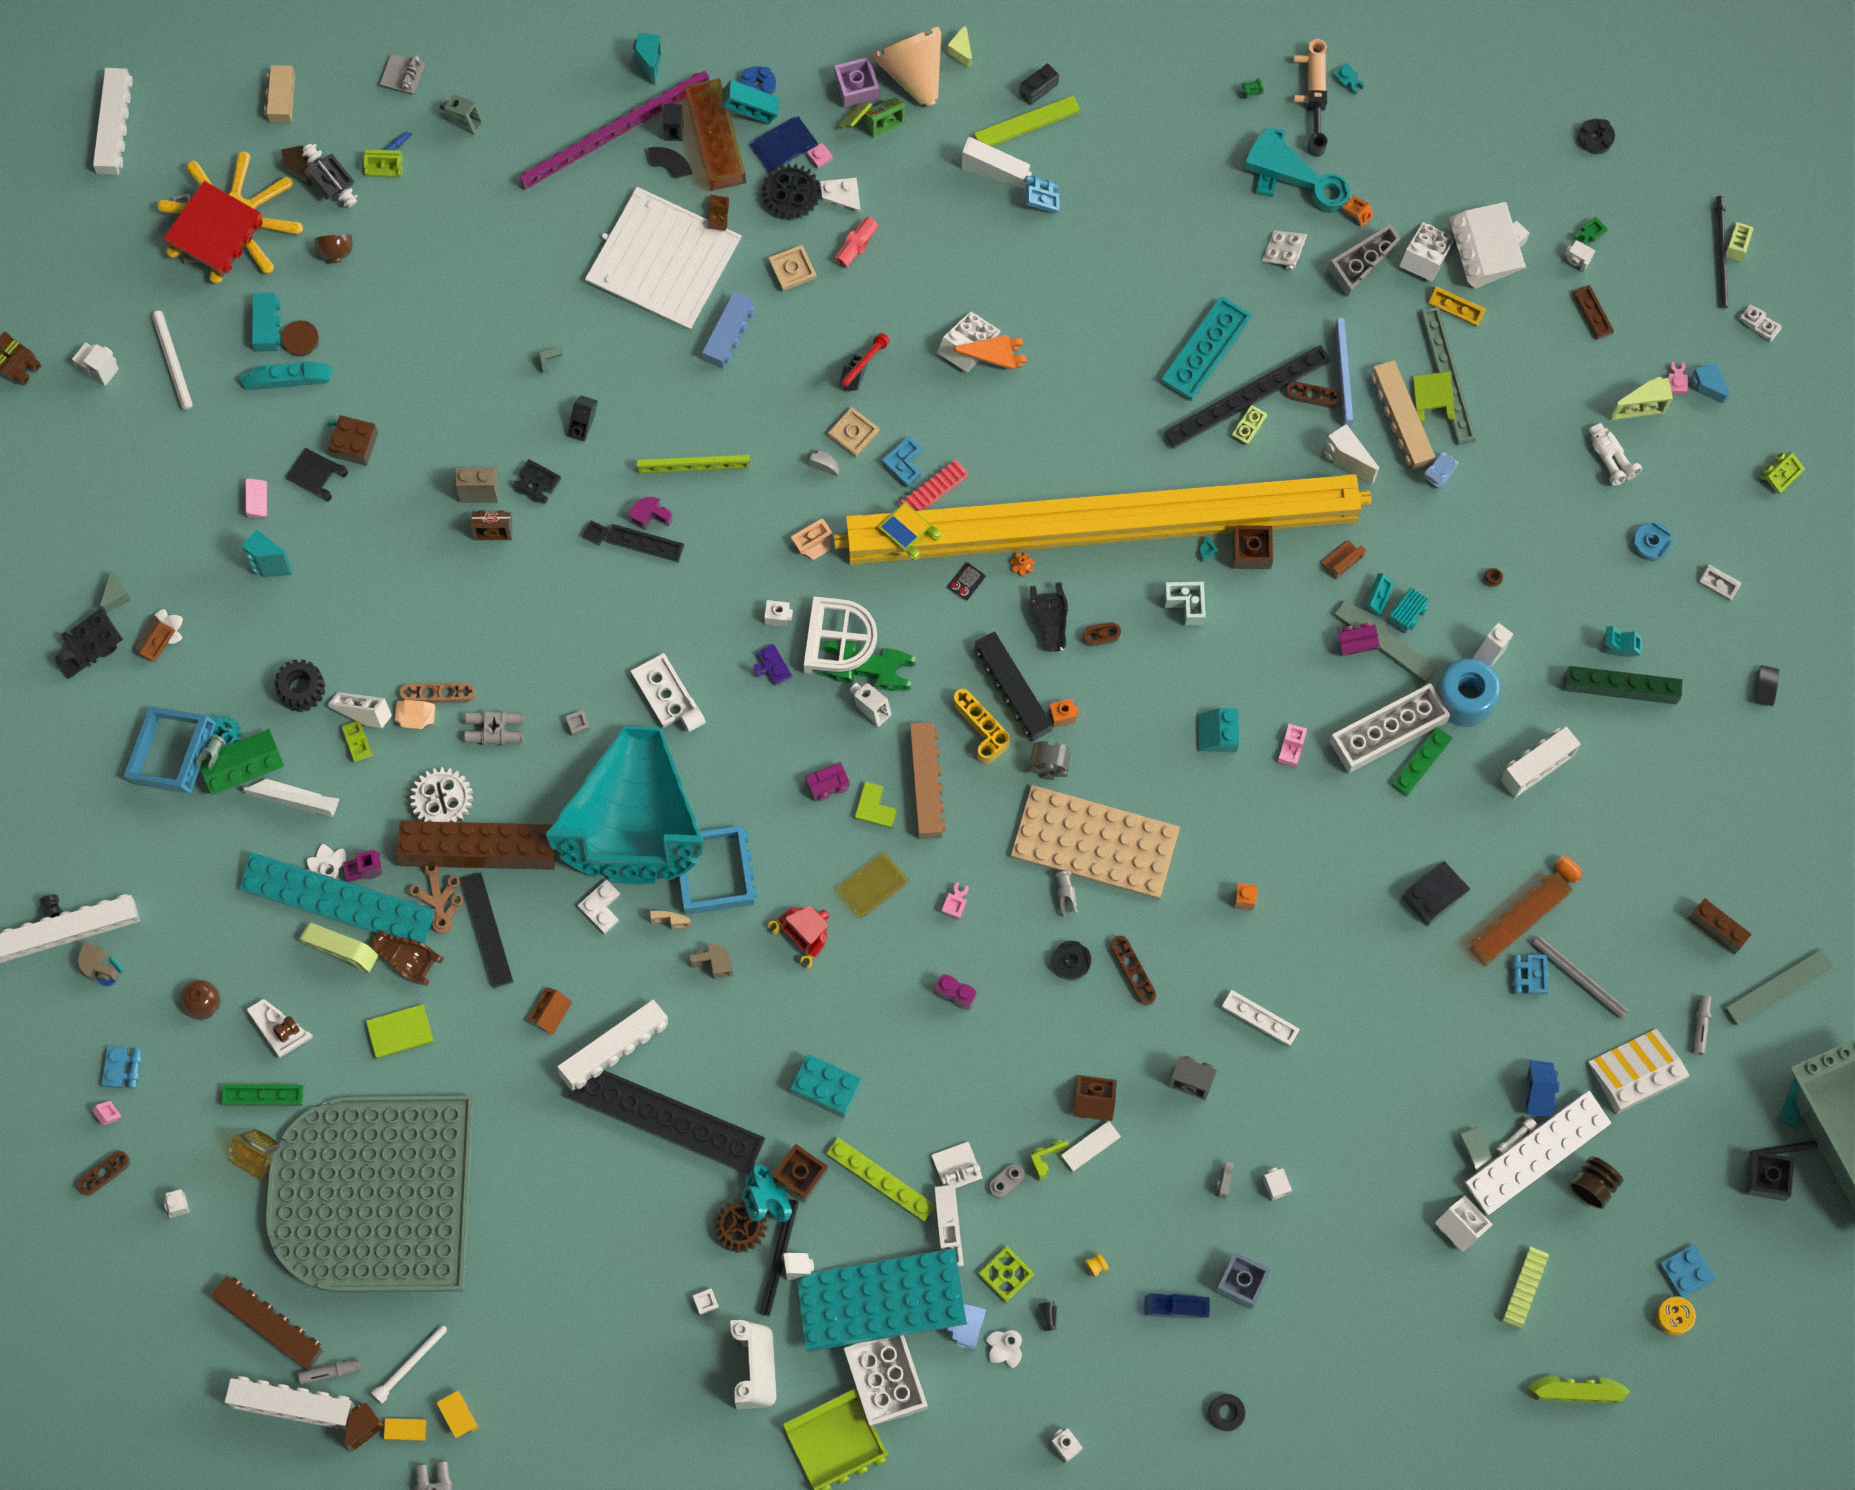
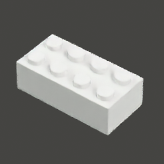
[1500,726,1581,798]

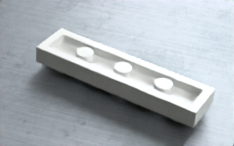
[1221,990,1300,1047]

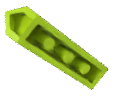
[1528,1376,1631,1404]

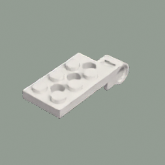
[631,653,706,732]

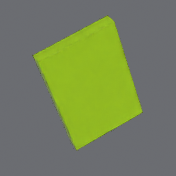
[366,1004,434,1059]

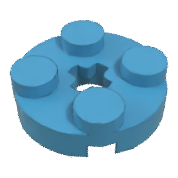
[1633,523,1672,561]

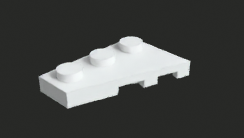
[247,999,313,1058]

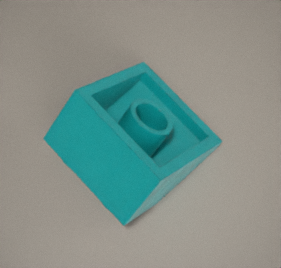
[633,32,662,85]
[1198,708,1239,752]

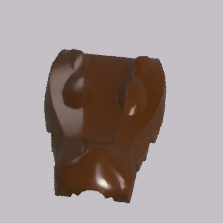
[370,930,444,986]

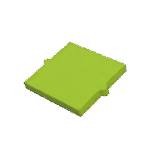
[837,102,872,129]

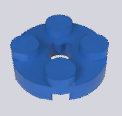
[740,66,776,94]

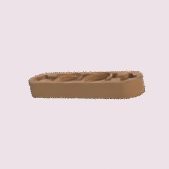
[400,683,476,703]

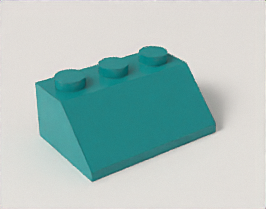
[241,529,294,577]

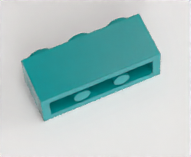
[721,80,779,124]
[252,292,281,352]

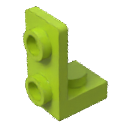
[1030,1140,1069,1181]

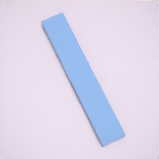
[1335,318,1353,427]

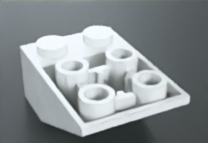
[1399,222,1455,282]
[937,311,1001,372]

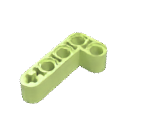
[299,922,379,973]

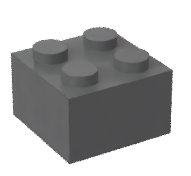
[1168,1056,1217,1100]

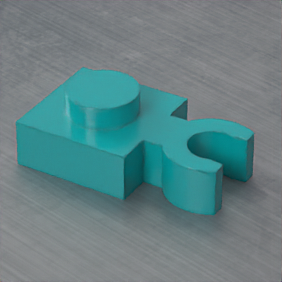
[1333,62,1365,95]

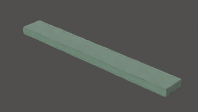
[1420,307,1476,445]

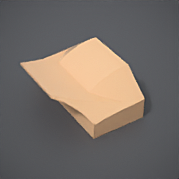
[791,518,833,560]
[395,700,436,729]

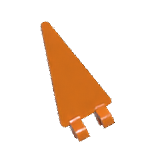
[954,335,1027,370]

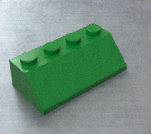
[200,729,284,796]

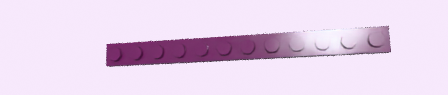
[519,70,709,190]

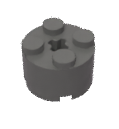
[1029,741,1071,780]

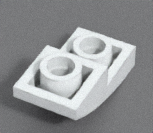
[1740,304,1781,342]

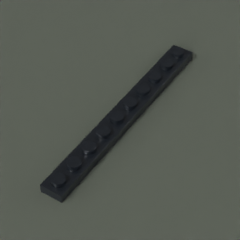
[1164,345,1331,449]

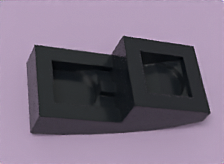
[1755,665,1779,706]

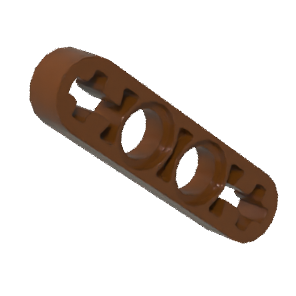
[1111,935,1156,1006]

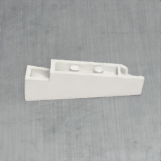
[243,779,339,817]

